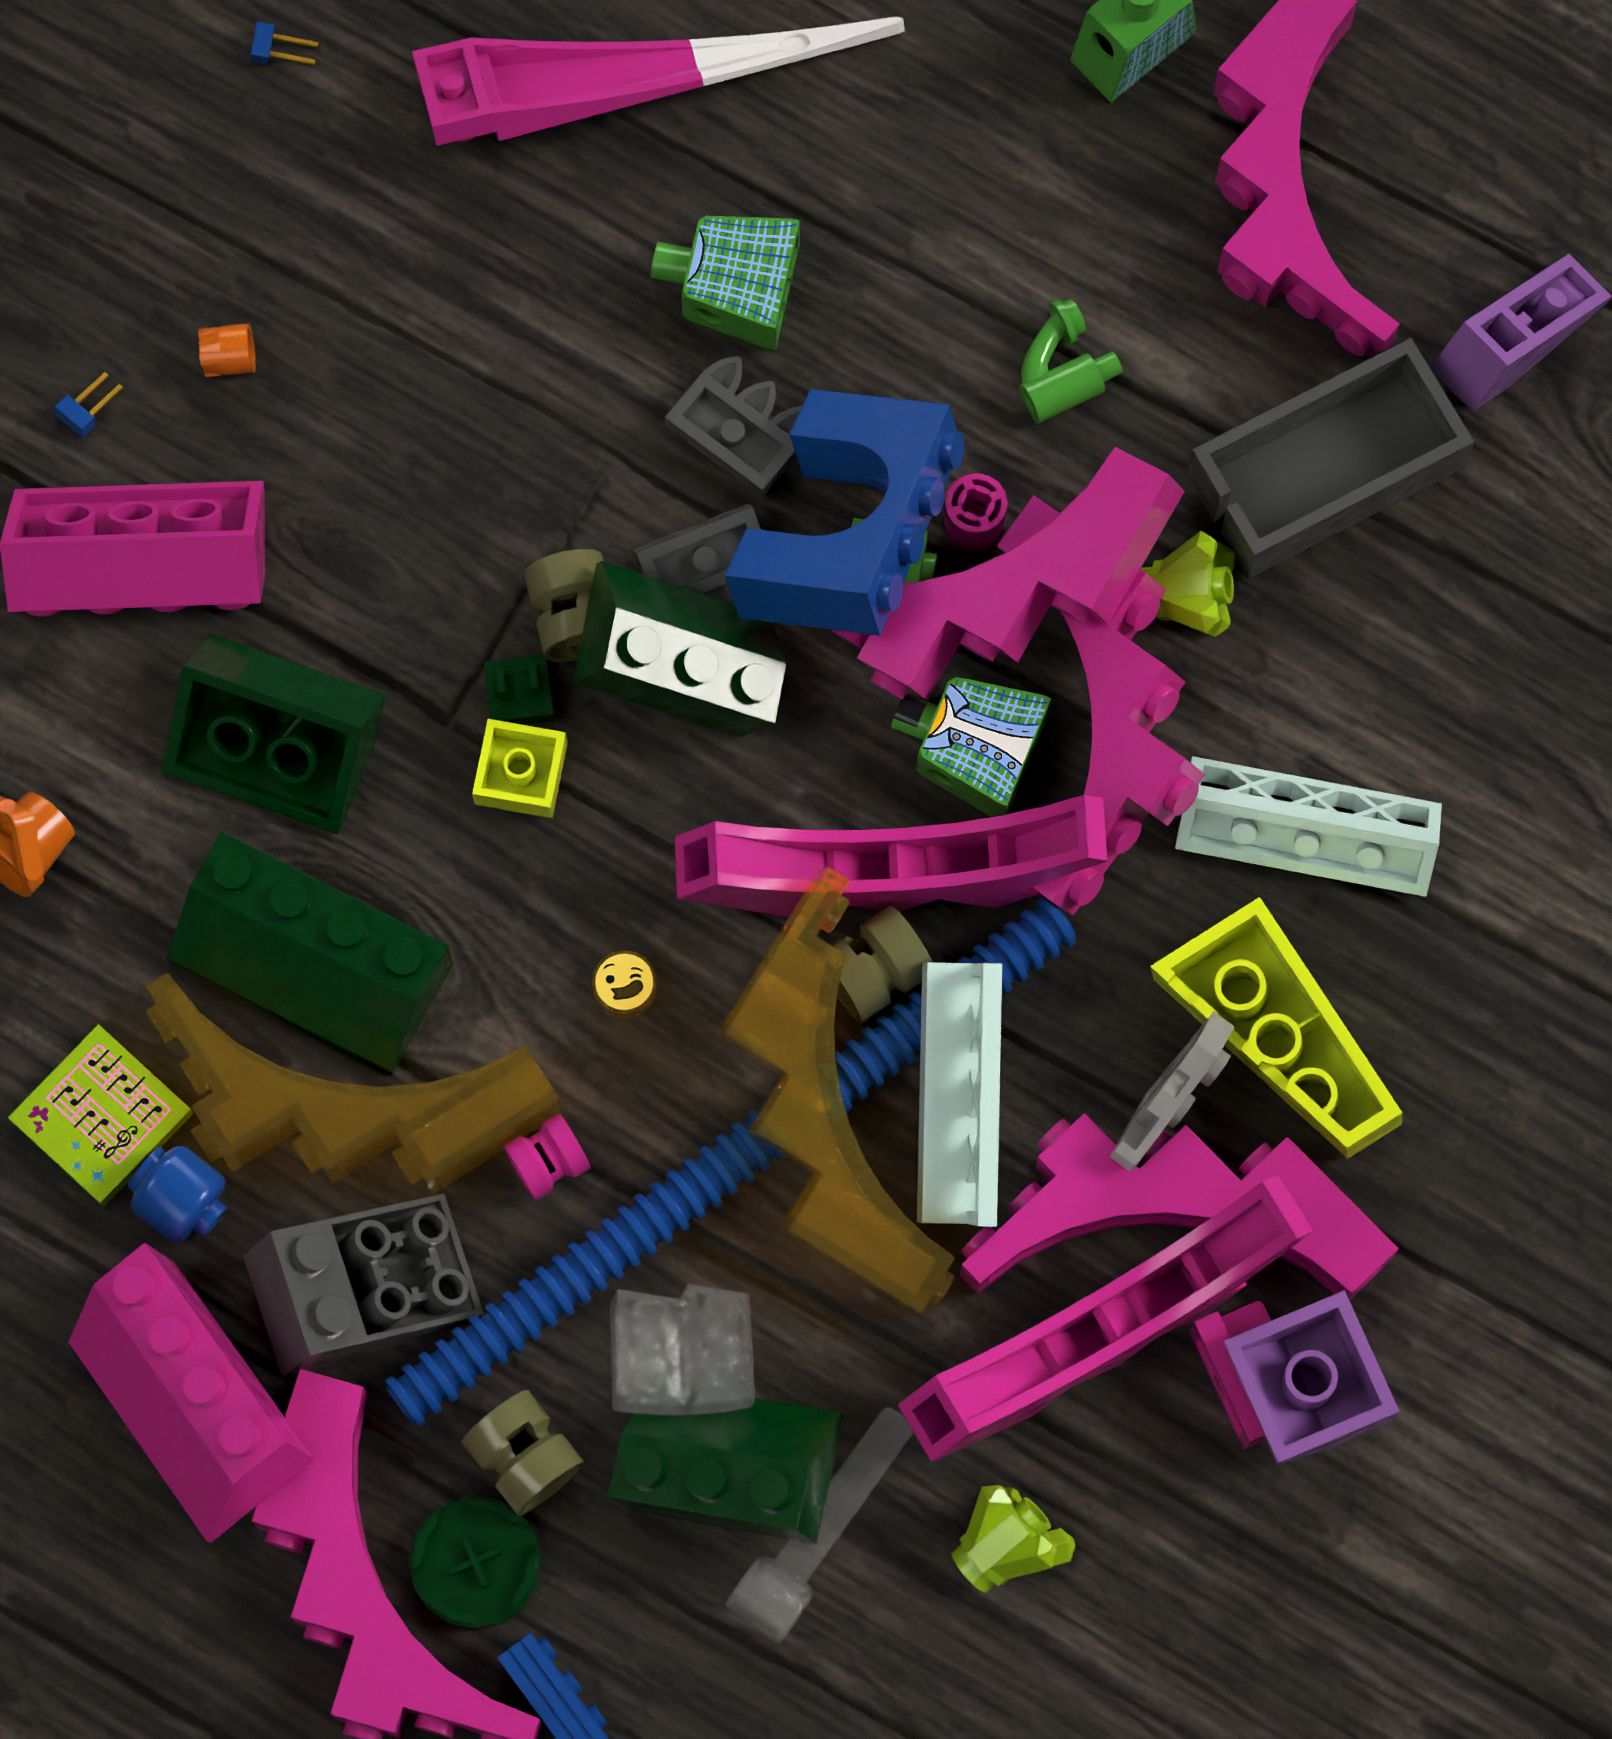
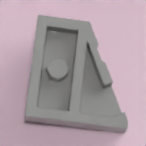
[1110,1011,1234,1172]

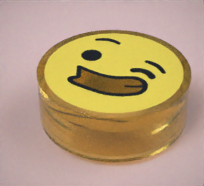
[592,951,657,1018]

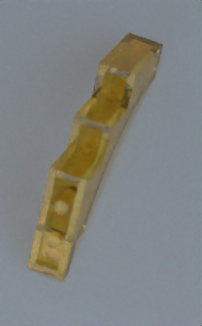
[716,867,955,1313]

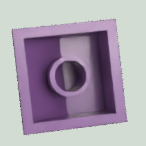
[1223,1290,1400,1465]

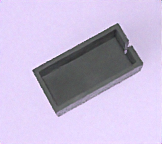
[1187,338,1474,579]

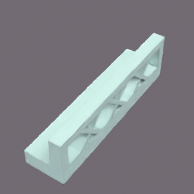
[1175,756,1442,897]
[917,962,1002,1227]

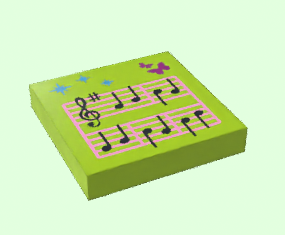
[8,1024,194,1207]

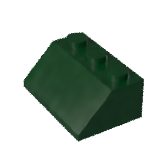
[572,561,786,737]
[161,633,387,835]
[608,1380,844,1545]

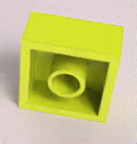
[472,719,568,818]

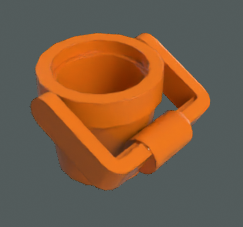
[0,792,75,897]

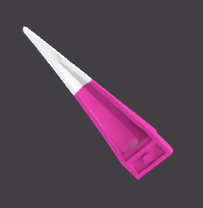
[412,17,905,146]

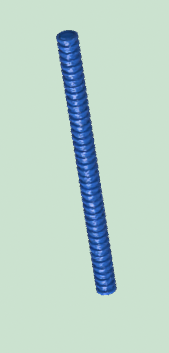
[385,898,1076,1427]

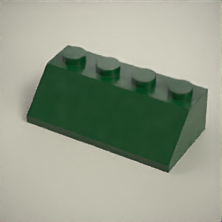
[167,831,453,1075]

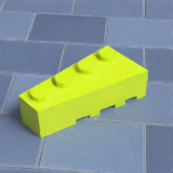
[1150,897,1402,1159]

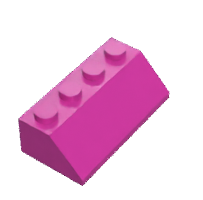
[0,481,265,616]
[68,1243,314,1543]

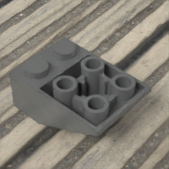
[243,1193,484,1378]

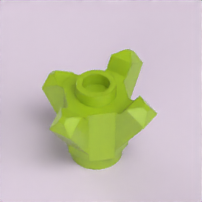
[1141,531,1236,637]
[951,1485,1075,1593]

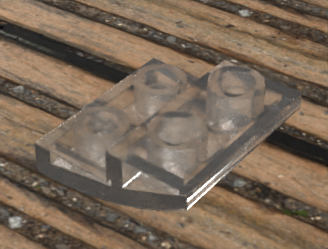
[610,1284,755,1415]

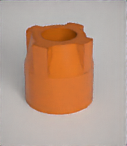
[198,323,256,377]

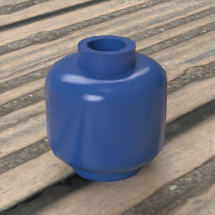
[127,1145,228,1243]

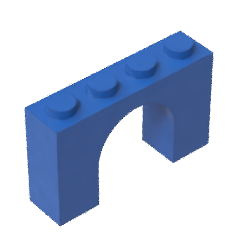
[725,389,965,636]

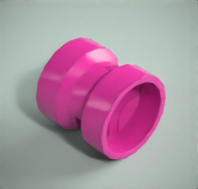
[943,473,1008,553]
[503,1113,591,1201]

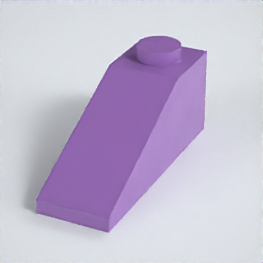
[1430,254,1612,412]

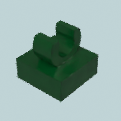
[483,654,555,725]

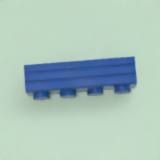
[497,1633,619,1739]

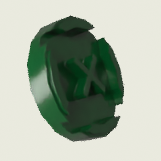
[409,1495,542,1630]

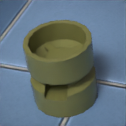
[524,549,604,662]
[815,905,933,1024]
[461,1390,585,1516]

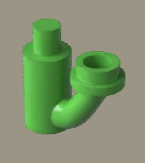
[1019,298,1123,424]

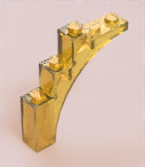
[145,973,563,1195]

